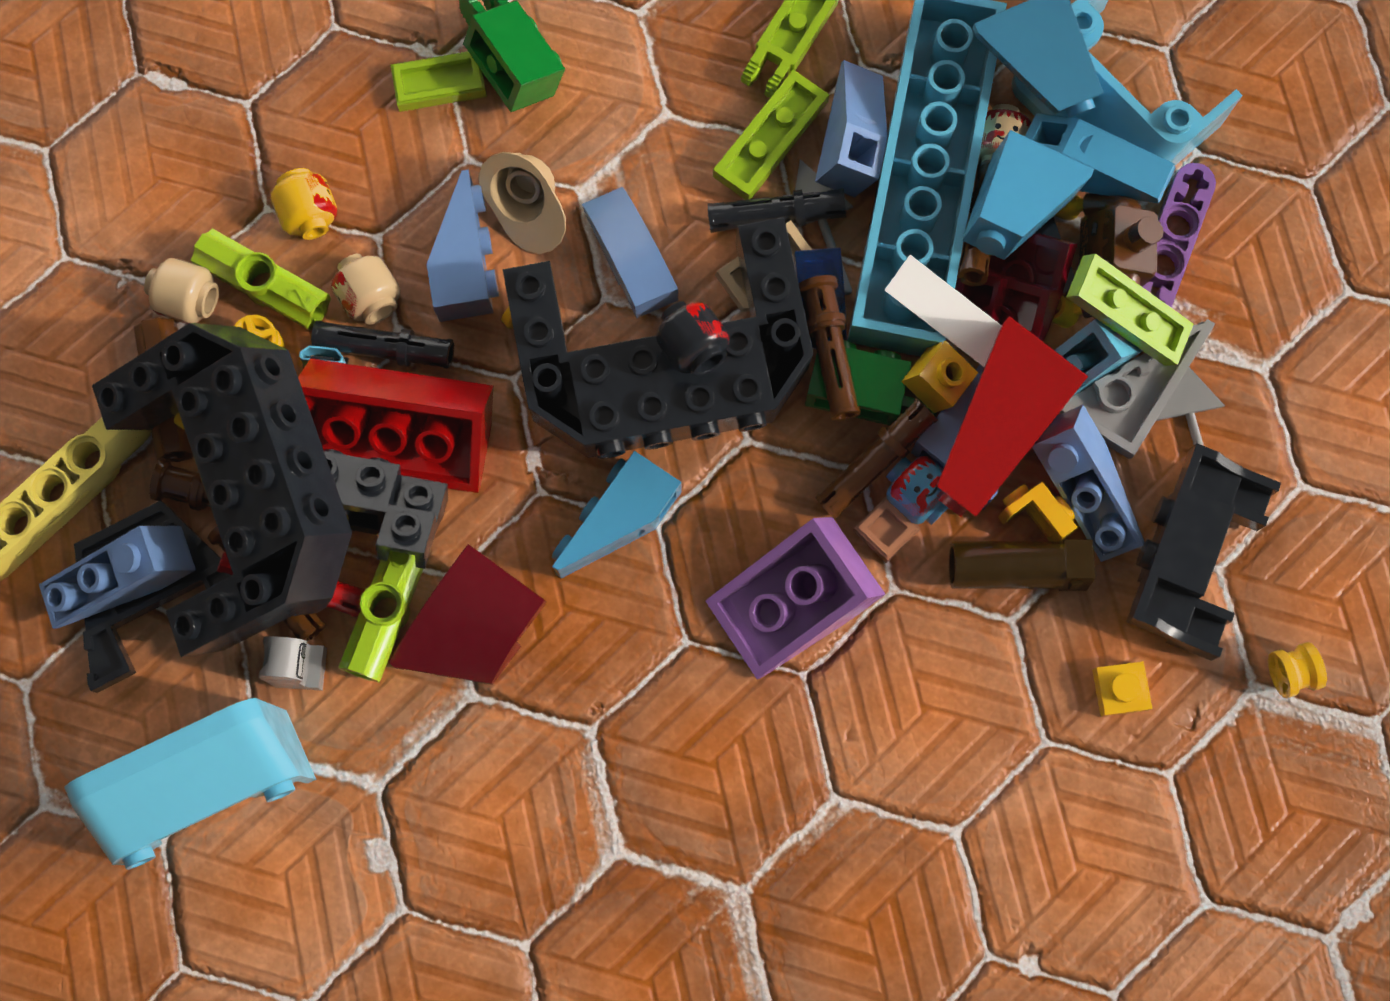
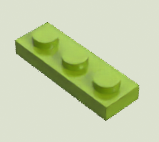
[713,69,829,200]
[1066,254,1194,366]

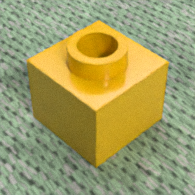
[901,340,978,413]

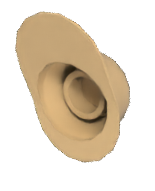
[478,152,566,254]

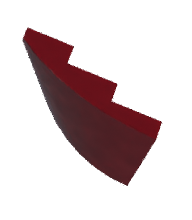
[955,232,1077,341]
[389,544,546,685]

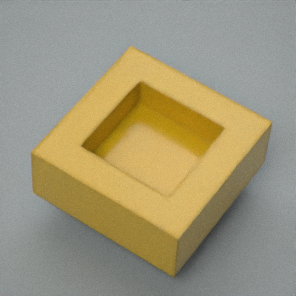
[1092,661,1153,717]

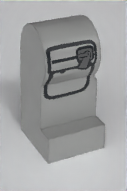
[259,636,327,691]

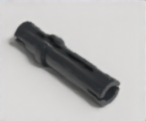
[708,188,846,233]
[311,320,454,369]

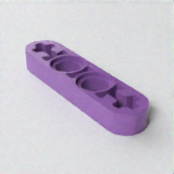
[1143,163,1216,308]

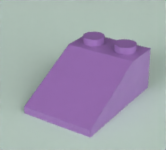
[706,517,886,679]

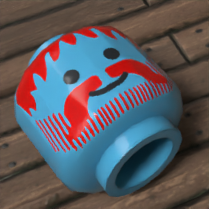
[886,455,948,525]

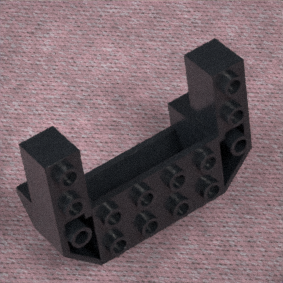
[502,217,813,459]
[92,323,352,657]

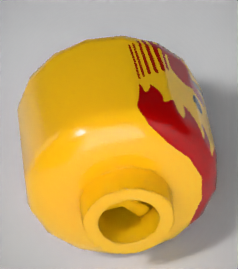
[271,168,338,240]

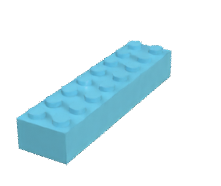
[847,0,1007,357]

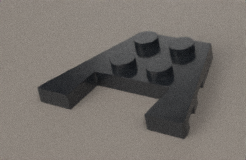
[74,500,232,693]

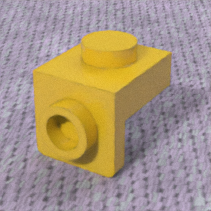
[998,482,1077,542]

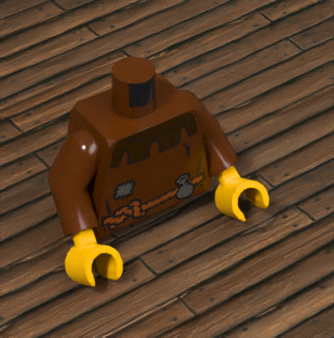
[1052,193,1163,328]

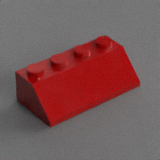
[298,358,494,493]

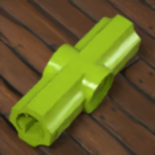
[191,228,331,331]
[339,551,423,683]

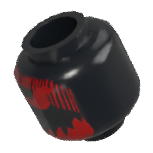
[656,301,729,376]

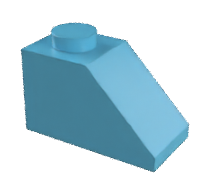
[1055,319,1142,396]

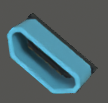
[299,345,349,369]

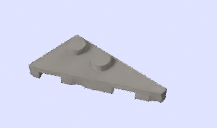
[1058,319,1215,459]

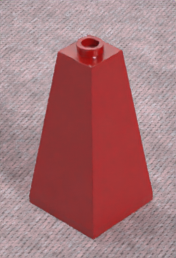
[937,316,1088,517]

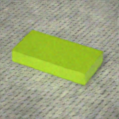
[391,51,487,112]

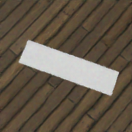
[884,255,1002,367]

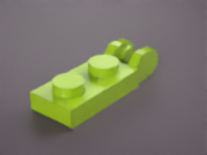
[741,0,838,98]

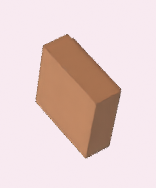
[853,497,920,563]

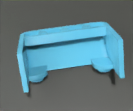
[1012,0,1243,165]
[64,698,317,870]

